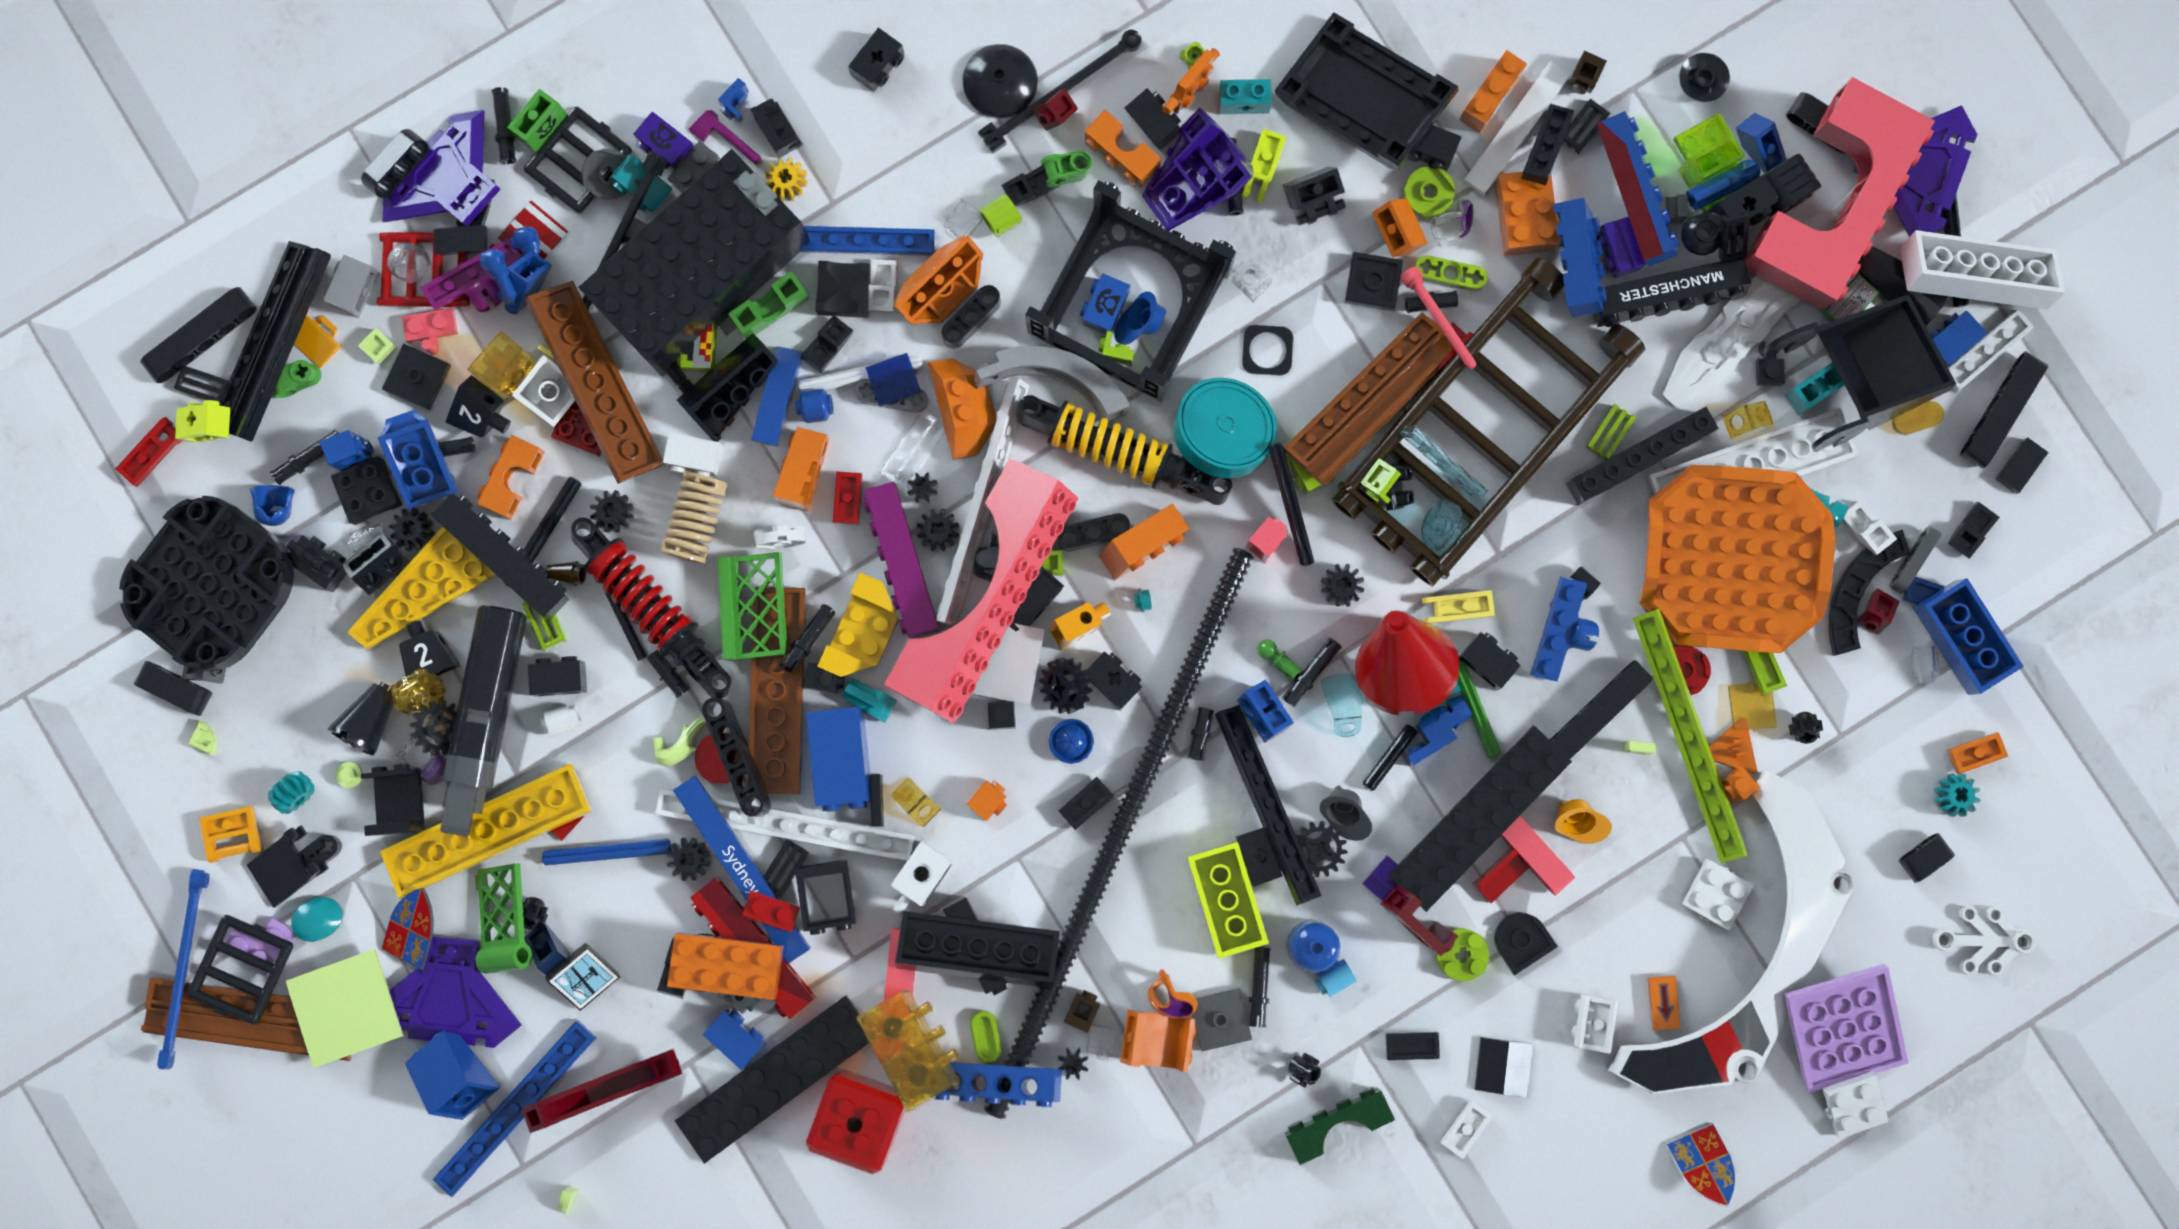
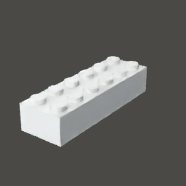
[1900,230,2065,310]

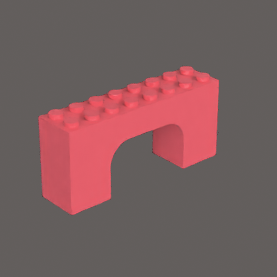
[1744,77,1935,310]

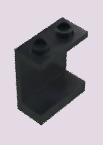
[361,764,425,836]

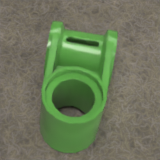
[1040,151,1092,187]
[273,360,322,398]

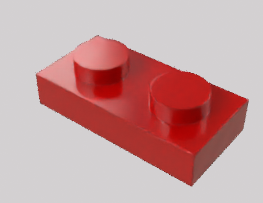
[832,471,863,525]
[741,891,800,932]

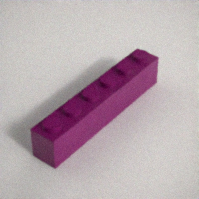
[862,481,940,639]

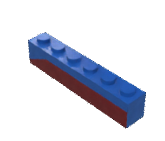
[1596,111,1680,267]

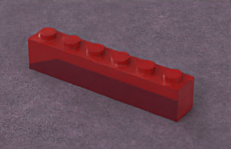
[690,877,817,1019]

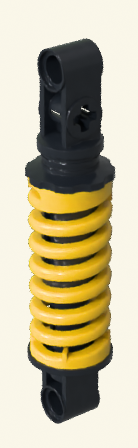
[1017,395,1232,505]

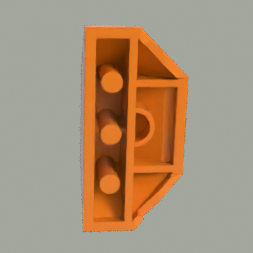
[894,234,984,324]
[928,358,997,460]

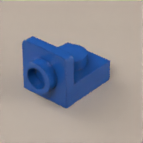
[718,78,749,123]

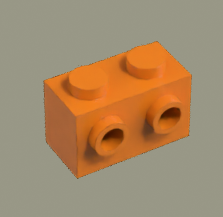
[1372,198,1428,258]

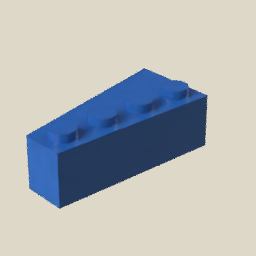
[1553,198,1607,317]

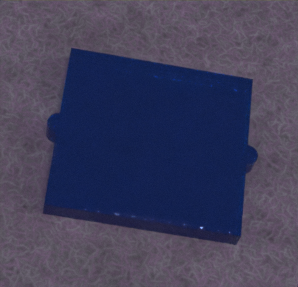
[865,353,922,407]

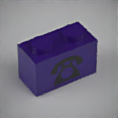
[633,111,694,170]

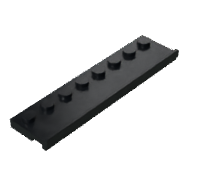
[219,241,331,442]

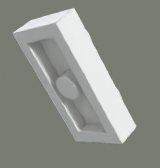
[1440,1099,1493,1159]

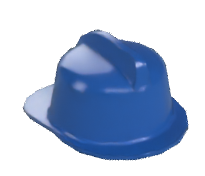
[1114,291,1167,345]

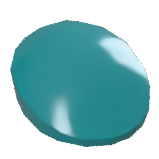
[291,897,343,942]

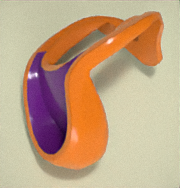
[1148,969,1198,1019]

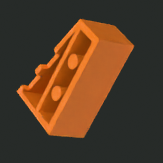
[773,427,830,512]
[1098,504,1190,580]

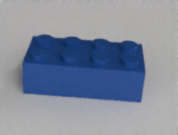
[1912,578,2024,695]

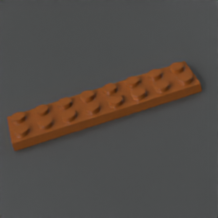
[525,280,664,484]
[748,587,806,794]

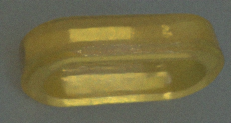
[1892,401,1944,435]

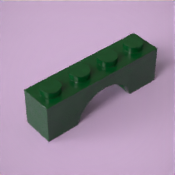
[1284,1087,1395,1165]

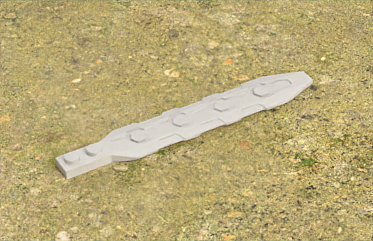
[1661,189,1853,408]

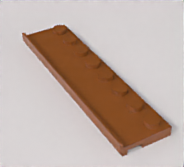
[1284,312,1455,488]
[141,977,351,1061]

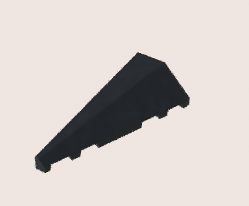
[1858,246,1948,327]

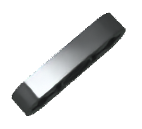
[855,379,928,413]
[1889,525,1942,594]

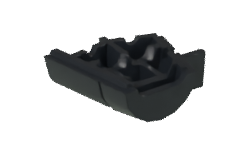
[974,531,999,582]

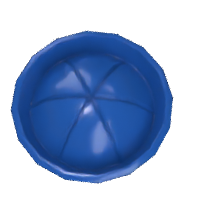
[1049,719,1094,764]

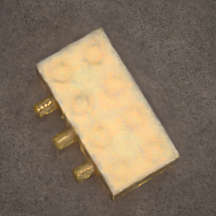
[856,990,960,1112]

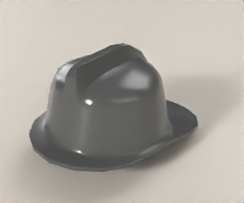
[1319,785,1372,841]

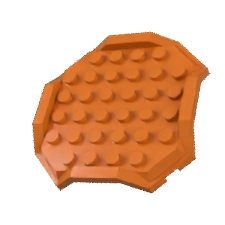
[1639,465,1836,653]

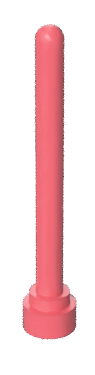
[1400,267,1476,369]

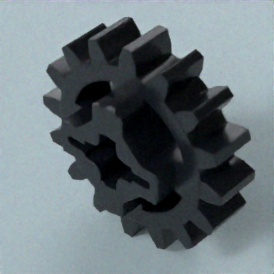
[1039,657,1093,714]
[409,700,456,756]
[1296,821,1348,877]

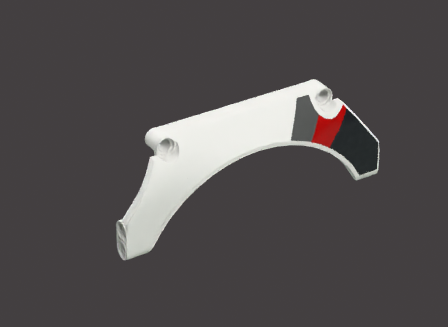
[1608,770,1854,1095]

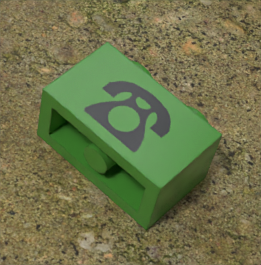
[507,89,567,153]

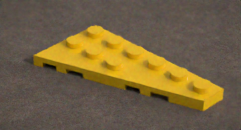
[347,526,497,649]

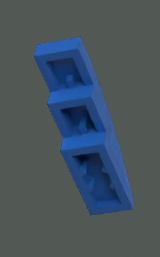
[751,346,803,447]

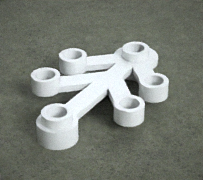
[1932,906,2036,976]

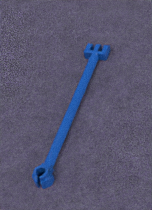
[157,869,210,1070]

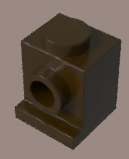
[1568,50,1607,95]
[1064,990,1101,1033]

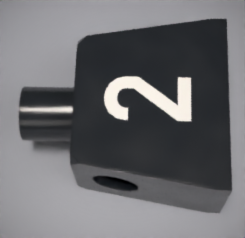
[445,375,511,437]
[399,621,461,686]

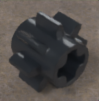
[907,472,938,504]
[1788,712,1823,744]
[523,897,548,930]
[1058,1047,1088,1080]
[1288,1052,1321,1088]

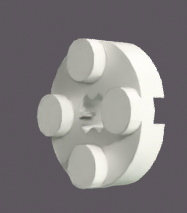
[754,525,806,549]

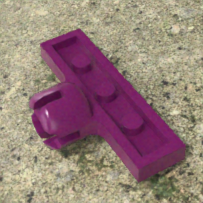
[420,237,522,312]

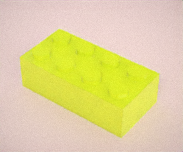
[1187,842,1269,959]

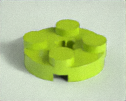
[1403,167,1455,219]
[1435,928,1489,981]

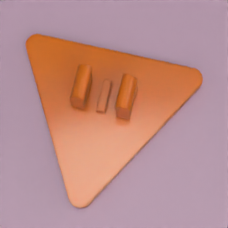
[1709,718,1757,774]

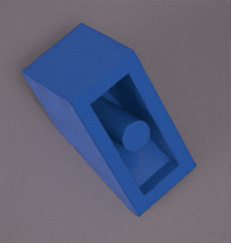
[1736,113,1787,174]

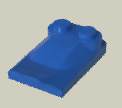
[378,410,458,510]

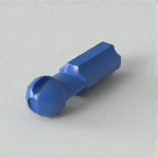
[1686,160,1761,211]

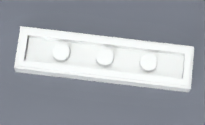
[1948,308,2034,393]

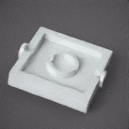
[1681,859,1754,931]
[1823,1071,1889,1139]

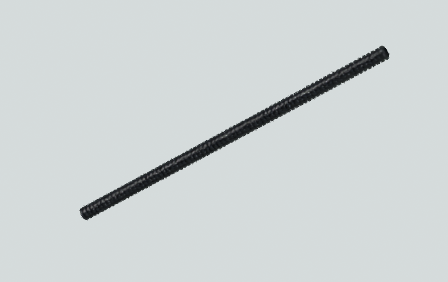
[984,548,1254,1119]

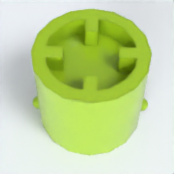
[979,193,1022,238]

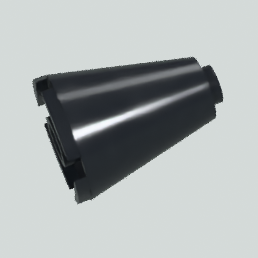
[327,682,396,756]

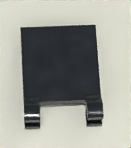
[247,825,329,908]

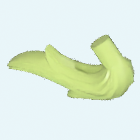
[653,717,707,766]

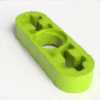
[1414,255,1488,291]

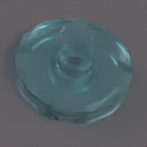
[1421,500,1462,551]

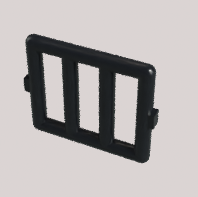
[524,106,632,213]
[187,915,294,1025]

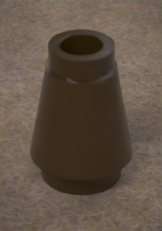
[546,561,586,587]

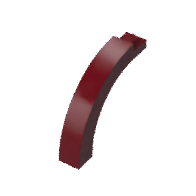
[521,1049,683,1133]

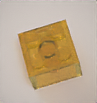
[467,331,536,399]

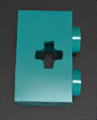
[1219,79,1271,114]
[610,154,673,212]
[1784,362,1844,415]

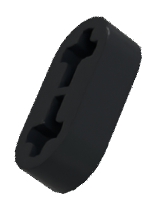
[299,835,342,864]

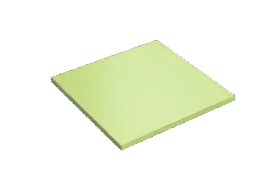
[285,949,404,1068]

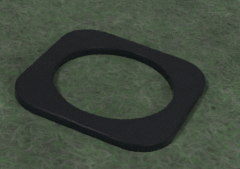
[1242,325,1293,376]

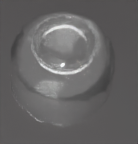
[387,242,430,283]

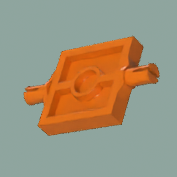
[1162,48,1220,115]

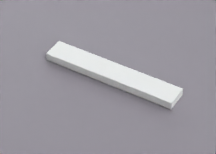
[1463,60,1571,196]

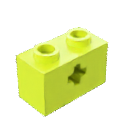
[175,400,230,443]

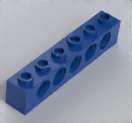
[900,1059,1062,1107]

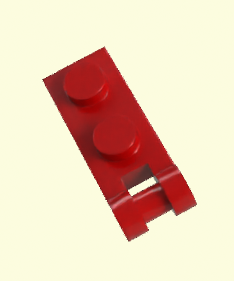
[115,417,183,487]

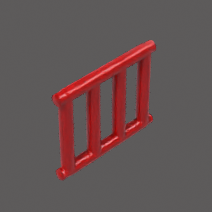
[376,232,470,307]

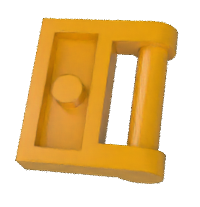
[199,806,263,863]

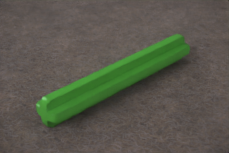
[1457,660,1502,758]

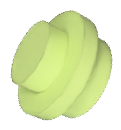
[336,762,363,788]

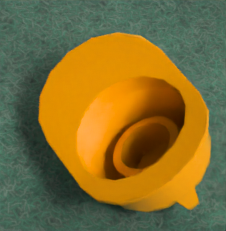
[1554,799,1612,844]

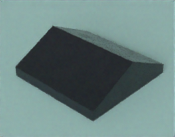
[1474,1037,1533,1097]

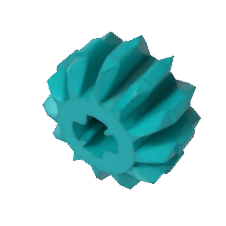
[268,771,315,814]
[1933,773,1981,817]

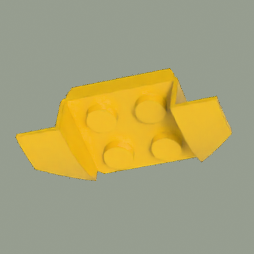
[817,572,899,677]

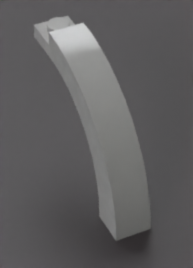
[974,346,1130,422]

